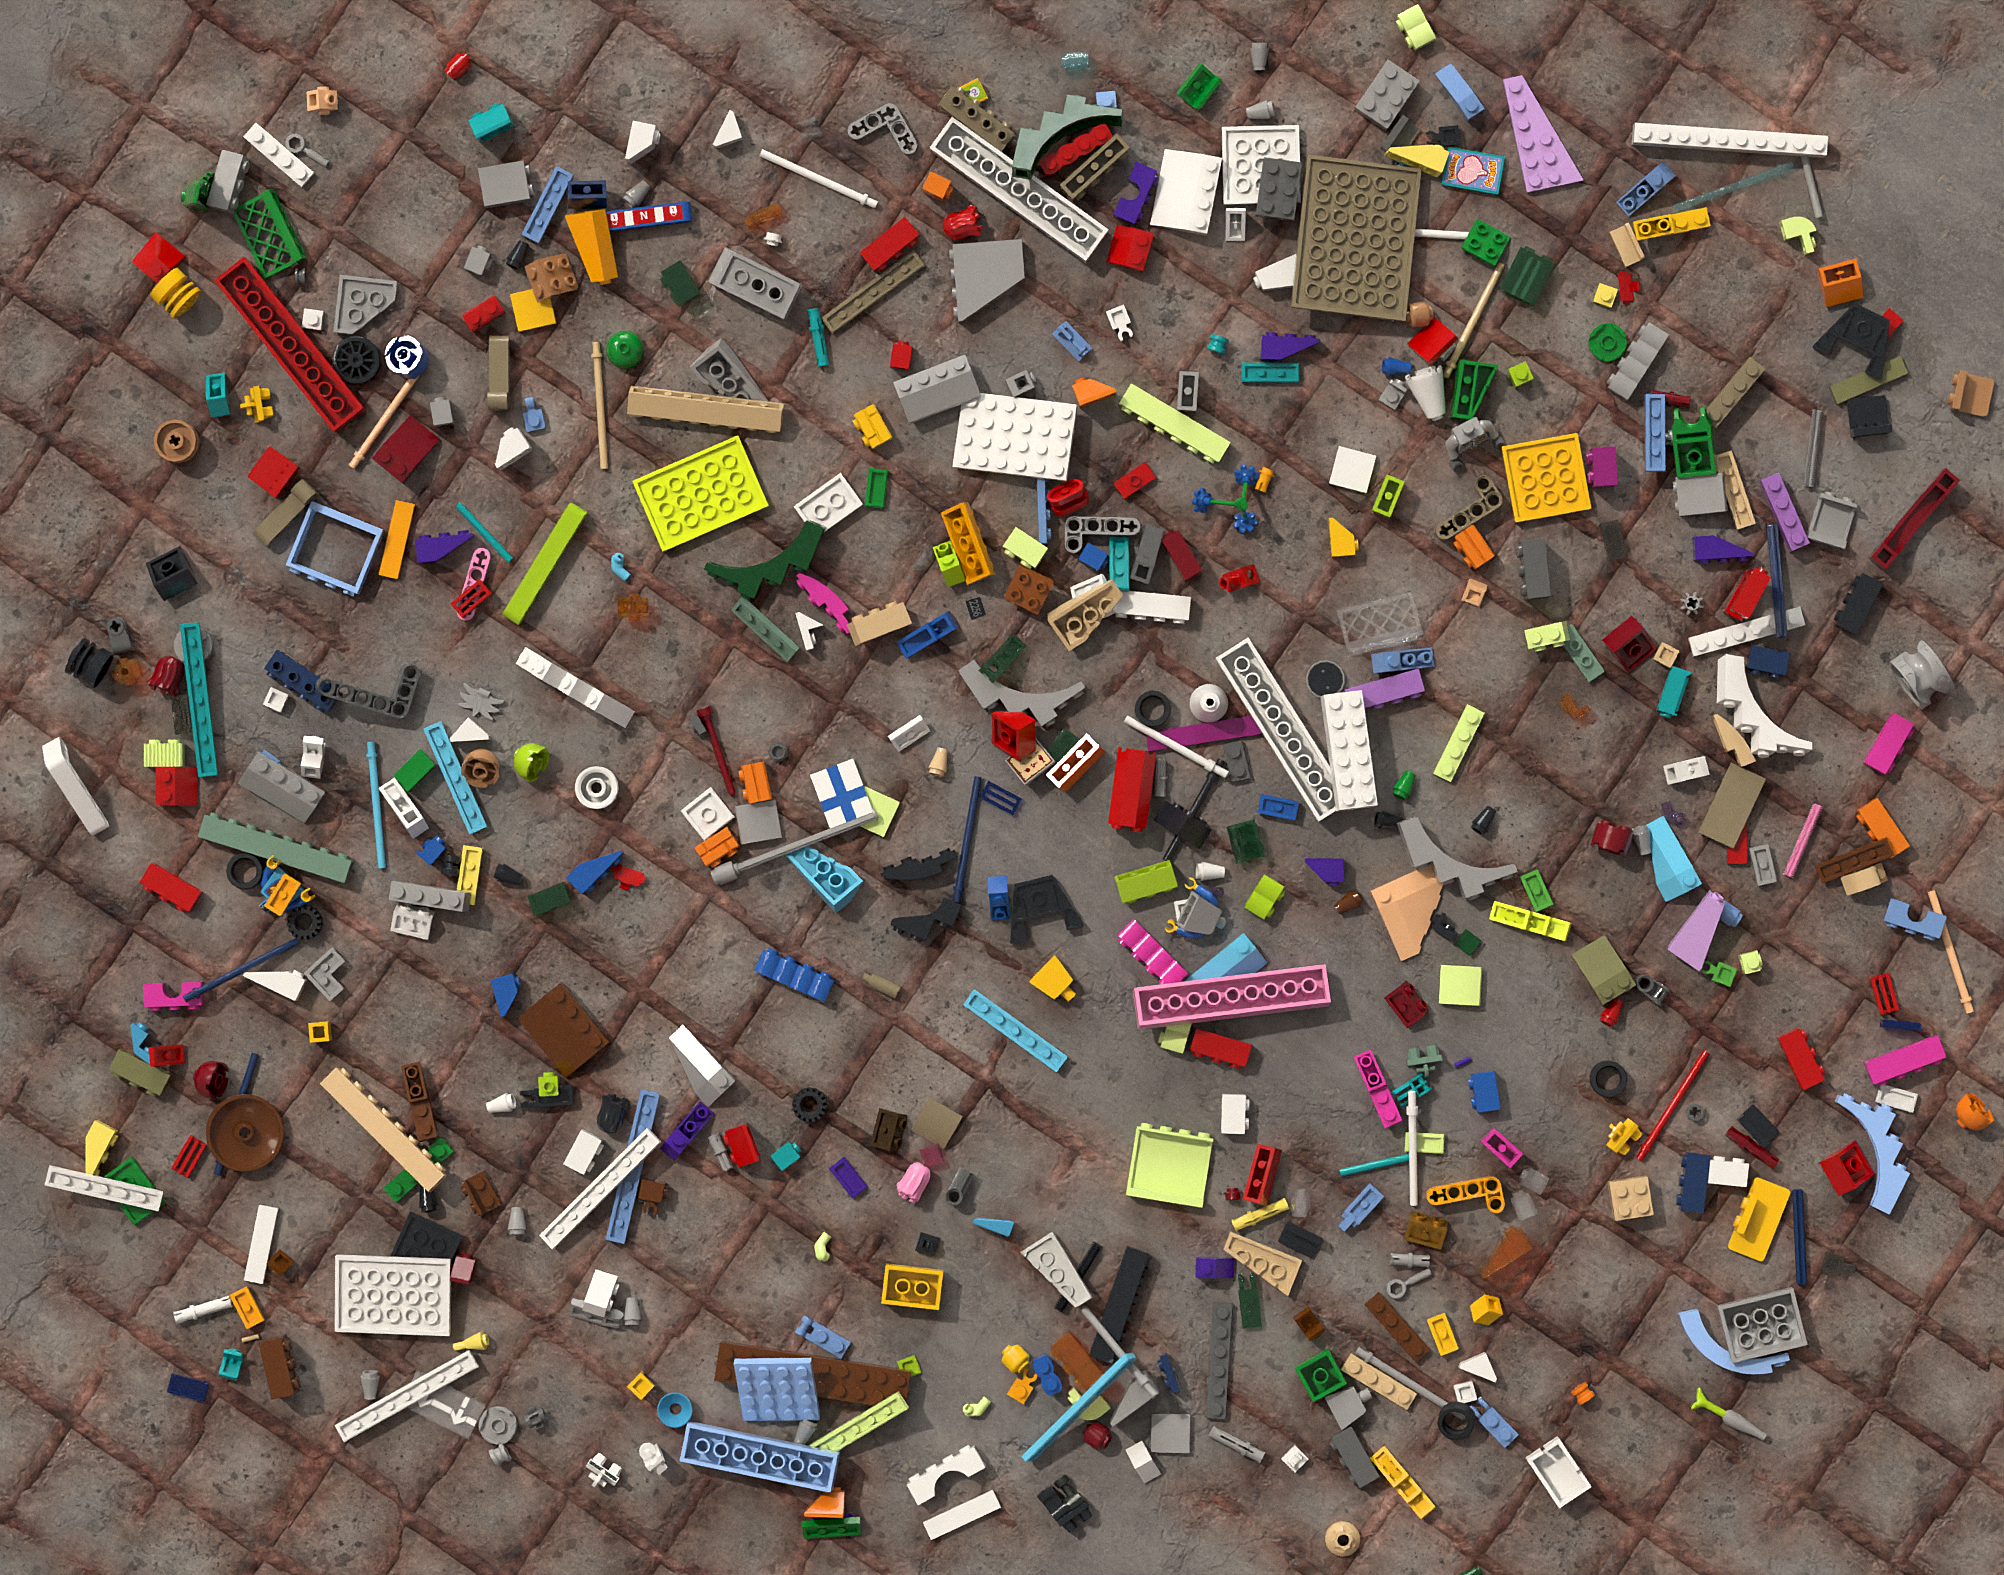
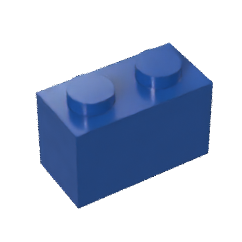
[1468,1070,1500,1113]

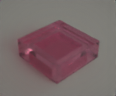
[919,1143,944,1167]

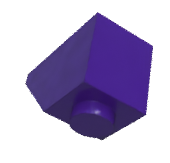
[1304,858,1344,886]
[1195,1257,1234,1278]

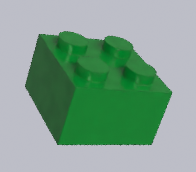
[1294,1348,1347,1402]

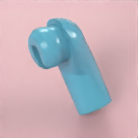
[611,553,631,581]

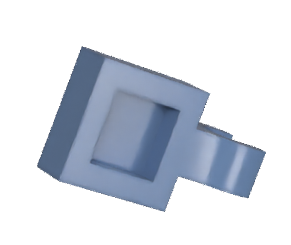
[523,397,546,432]

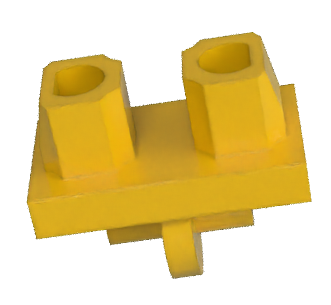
[240,386,273,423]
[1606,1118,1642,1155]

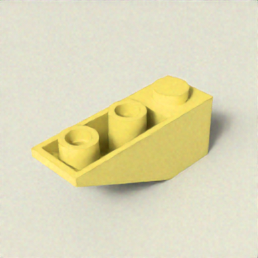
[86,1120,118,1176]

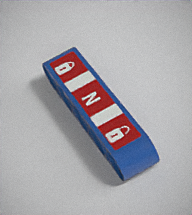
[606,202,693,232]

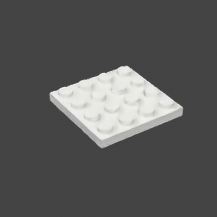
[1222,125,1301,205]

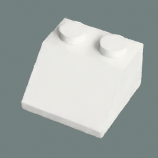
[625,121,661,164]
[495,427,533,470]

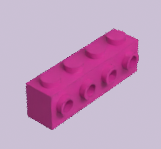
[1863,1035,1946,1086]

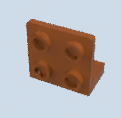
[1003,565,1054,615]

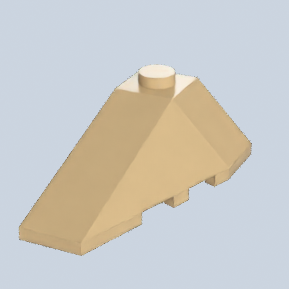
[1047,579,1123,651]

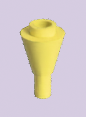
[453,1331,489,1351]

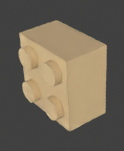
[1607,1175,1654,1221]

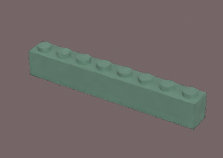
[198,812,354,883]

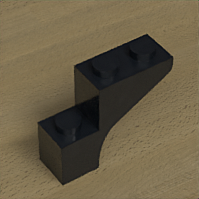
[890,897,962,942]

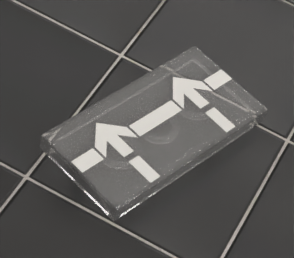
[406,1370,486,1439]

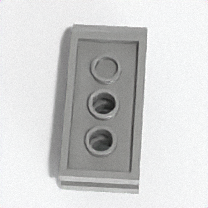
[708,247,803,320]

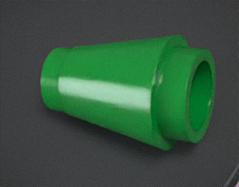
[1392,770,1416,800]

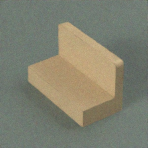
[1609,222,1645,268]

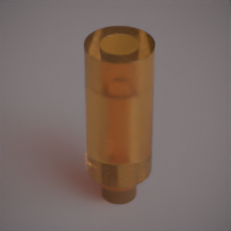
[744,202,783,227]

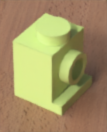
[1738,950,1762,974]

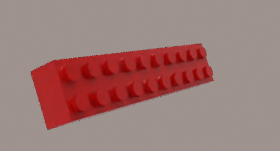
[214,257,366,433]

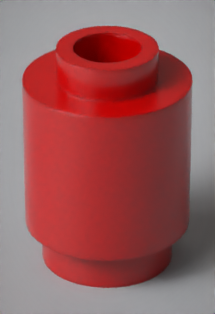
[444,52,472,80]

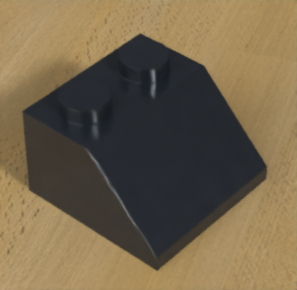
[146,546,198,601]

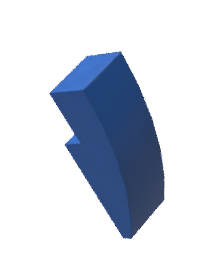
[896,611,959,659]

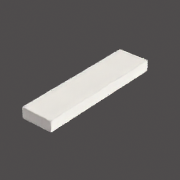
[244,1204,279,1284]
[923,1489,1001,1540]

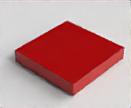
[1407,317,1458,365]

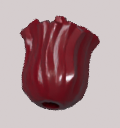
[147,656,185,697]

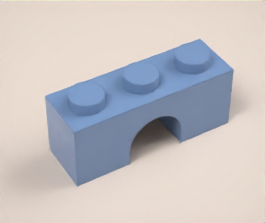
[1884,898,1947,941]

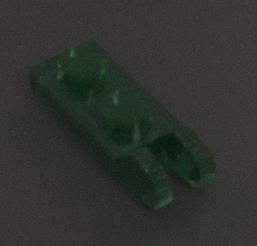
[1238,1273,1262,1329]

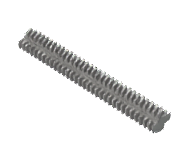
[1803,410,1823,488]

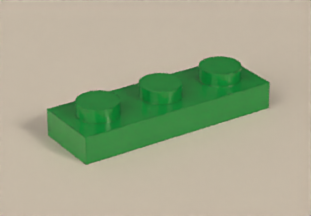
[802,1517,861,1539]

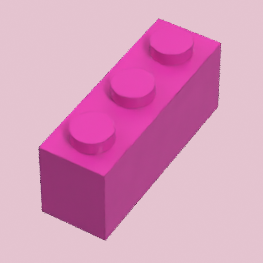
[1863,713,1914,775]

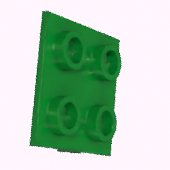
[1461,219,1510,266]

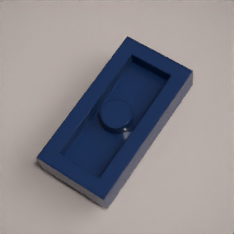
[1157,1353,1180,1393]

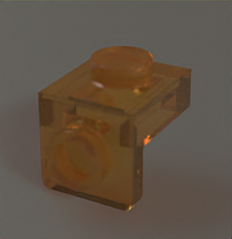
[1559,693,1589,719]

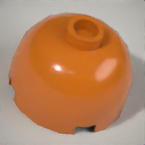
[1956,1093,1994,1131]

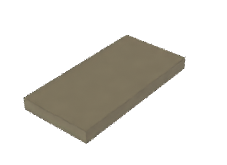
[1698,763,1766,849]

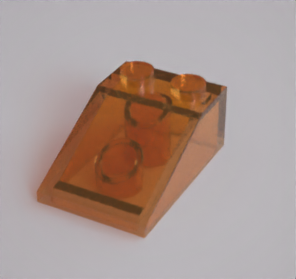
[1479,1225,1533,1279]

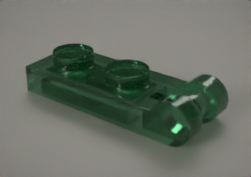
[979,633,1027,684]

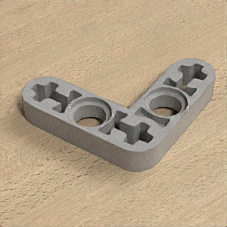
[848,103,917,155]

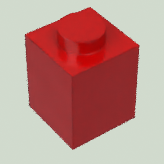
[890,341,913,371]

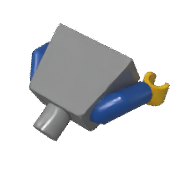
[1165,877,1226,939]

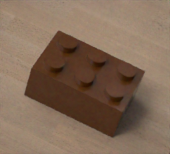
[258,1335,301,1400]

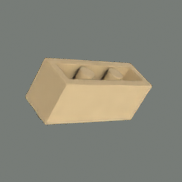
[847,601,912,646]

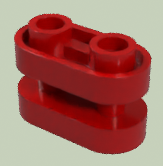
[1047,479,1089,517]

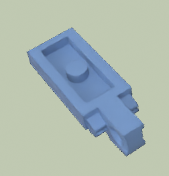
[1338,1183,1384,1232]

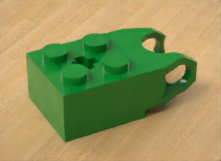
[1672,406,1718,478]

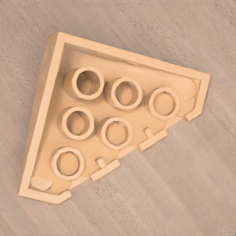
[1370,864,1443,961]

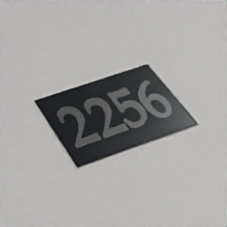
[965,597,986,620]

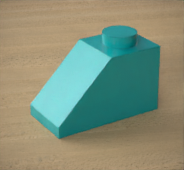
[206,372,230,418]

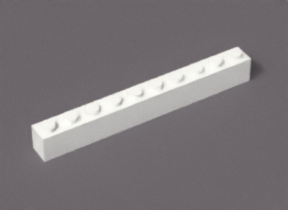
[1632,123,1828,158]

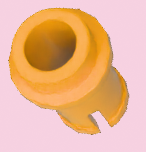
[1255,467,1274,493]

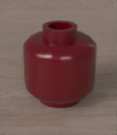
[1082,1421,1112,1450]

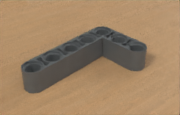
[315,663,420,719]

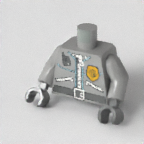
[1445,417,1506,473]

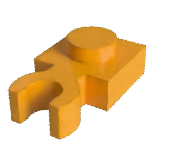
[1007,1368,1037,1404]

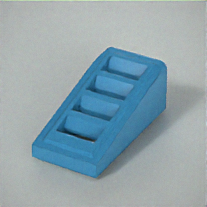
[973,1218,1014,1237]

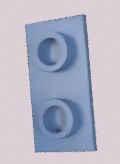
[1052,321,1092,362]

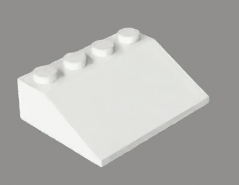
[1150,149,1222,236]

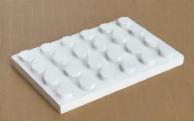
[952,393,1078,482]
[335,1255,451,1336]

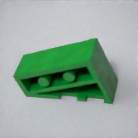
[1450,360,1499,421]

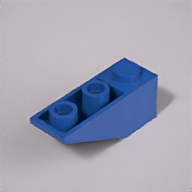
[566,851,624,894]

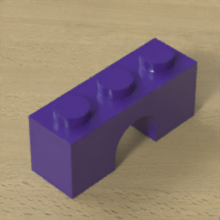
[1113,162,1159,226]

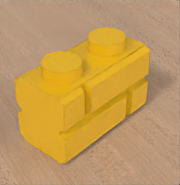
[853,404,893,450]

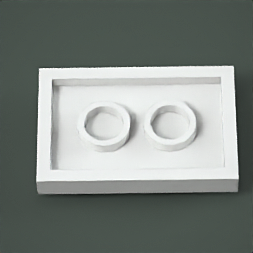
[794,473,863,532]

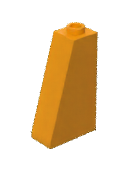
[565,209,618,285]

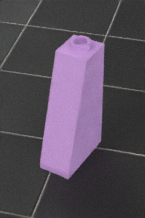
[1668,890,1725,971]

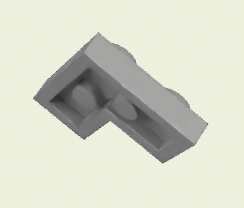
[304,947,346,1001]

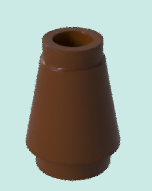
[1334,889,1364,914]

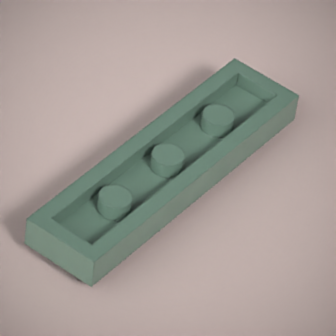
[731,597,799,662]

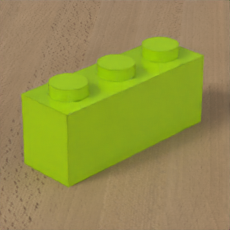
[1114,860,1178,903]

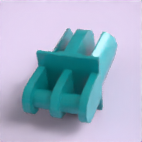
[1392,1073,1432,1108]

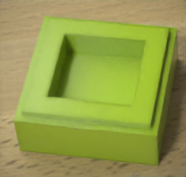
[897,1355,921,1377]

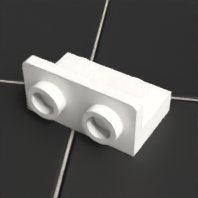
[390,903,435,940]

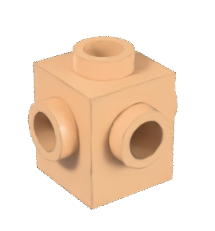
[307,87,338,115]

